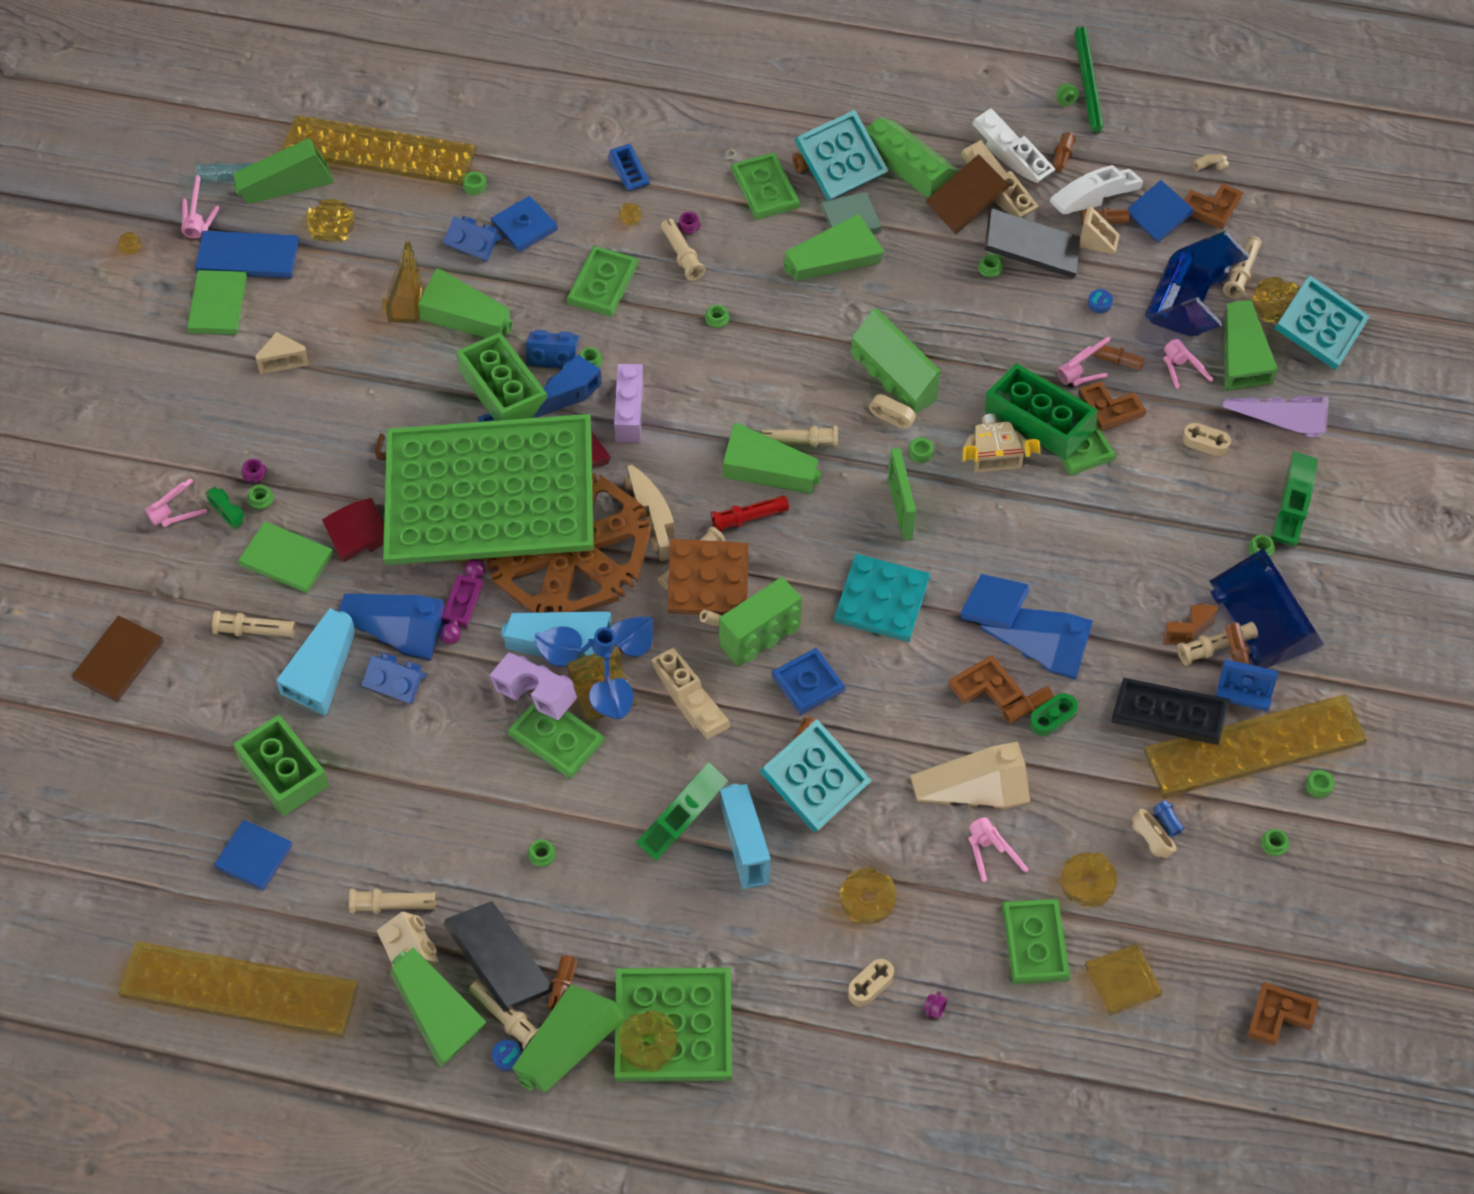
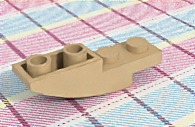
[961,140,1039,218]
[624,465,674,562]
[651,648,730,740]

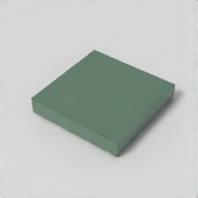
[821,192,882,234]

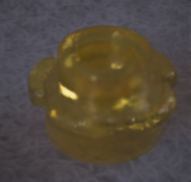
[619,203,642,225]
[118,232,142,255]

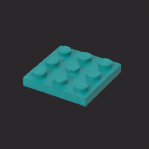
[794,110,888,201]
[1274,275,1370,370]
[834,554,931,642]
[759,719,872,833]

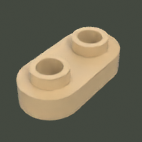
[1132,809,1176,858]

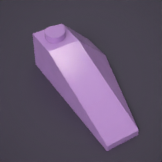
[1223,396,1329,437]

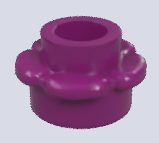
[677,212,701,234]
[241,459,267,482]
[923,991,948,1019]

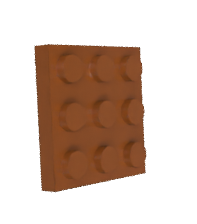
[667,539,749,615]

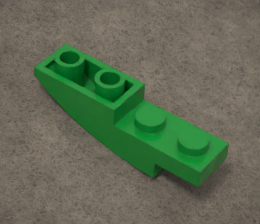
[1271,451,1318,547]
[635,762,729,861]

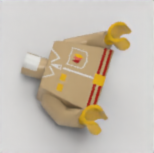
[962,414,1041,473]

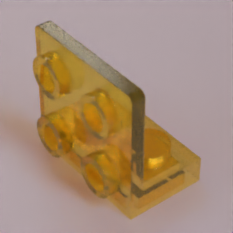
[567,646,637,722]

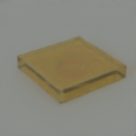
[1085,943,1163,1015]

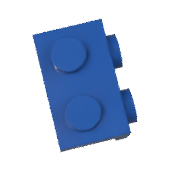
[443,216,502,261]
[526,330,579,368]
[361,652,428,703]
[1216,659,1278,711]

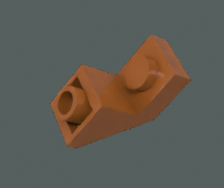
[1162,603,1218,645]

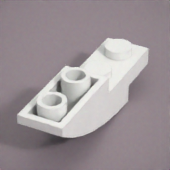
[972,108,1055,183]
[1050,165,1143,214]

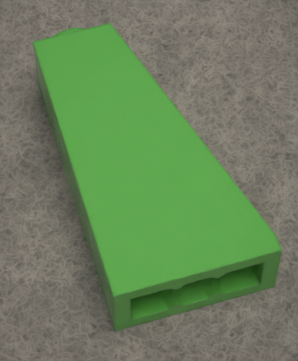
[233,138,334,204]
[783,213,884,281]
[418,268,513,338]
[1223,300,1278,391]
[723,423,822,494]
[390,947,486,1068]
[512,984,625,1093]

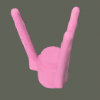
[181,176,220,239]
[1057,337,1111,387]
[1163,339,1214,389]
[144,479,207,528]
[968,817,1028,883]

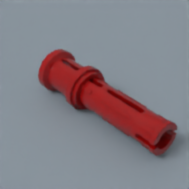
[710,495,789,532]

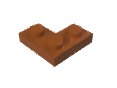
[1184,183,1244,230]
[1078,381,1146,431]
[948,655,1024,711]
[1247,982,1319,1046]

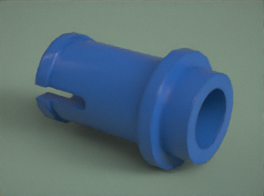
[1153,800,1185,837]

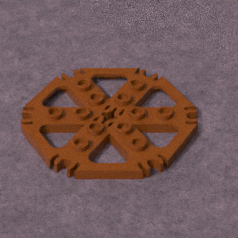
[486,473,651,613]

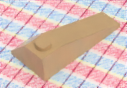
[910,741,1030,809]

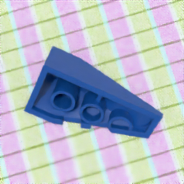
[338,594,445,661]
[981,608,1093,680]

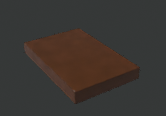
[925,154,1010,234]
[72,615,164,702]

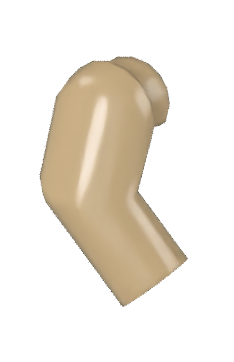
[1192,154,1229,171]
[699,609,723,627]

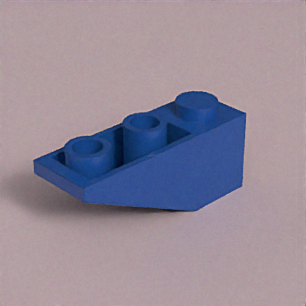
[532,355,601,418]

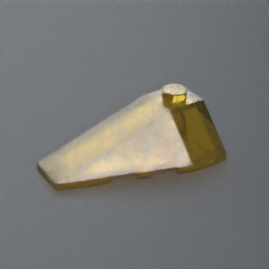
[382,242,422,324]

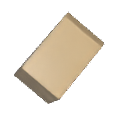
[1079,206,1120,254]
[256,332,309,375]

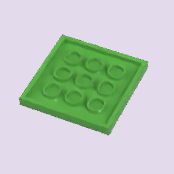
[615,968,732,1082]

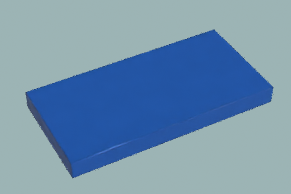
[195,231,299,278]

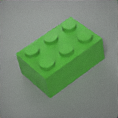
[719,577,802,667]
[233,714,329,817]

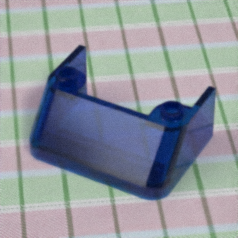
[1145,230,1250,337]

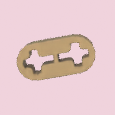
[869,394,916,429]
[1182,423,1231,456]
[848,959,894,1007]

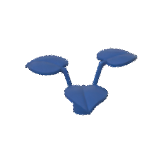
[535,617,653,720]

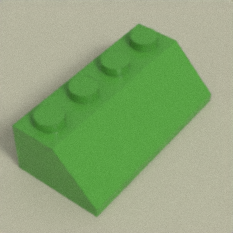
[865,117,960,198]
[851,308,941,414]
[456,332,547,421]

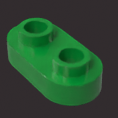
[205,486,245,530]
[1030,693,1078,736]

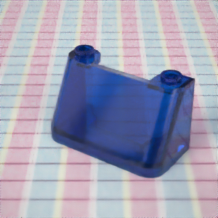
[1209,548,1325,668]

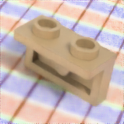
[377,912,439,966]

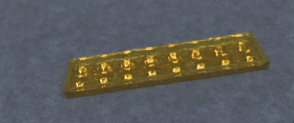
[282,115,476,186]
[1144,694,1367,798]
[118,941,359,1039]

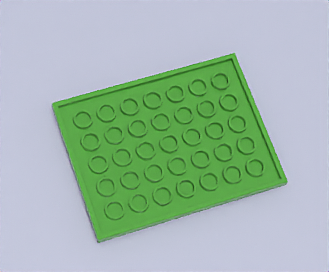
[383,414,594,565]

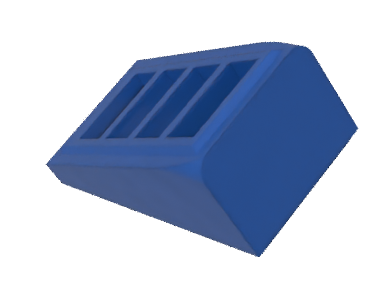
[608,143,650,192]

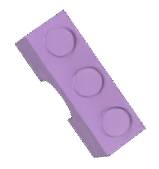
[614,364,643,443]
[490,652,577,720]

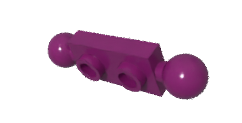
[440,559,485,645]

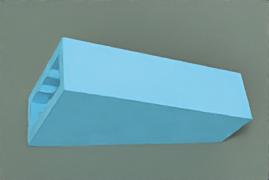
[276,608,355,716]
[501,612,612,670]
[720,784,771,889]

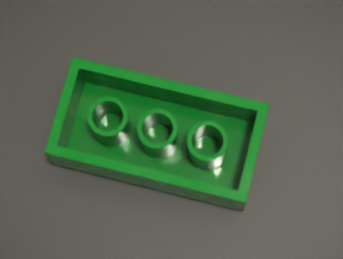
[985,363,1098,460]

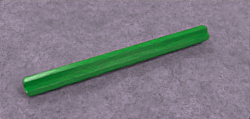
[1074,26,1104,133]

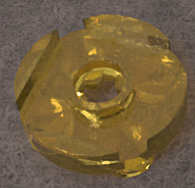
[306,199,355,242]
[1252,277,1300,323]
[1060,852,1118,908]
[840,868,897,924]
[619,1010,678,1071]

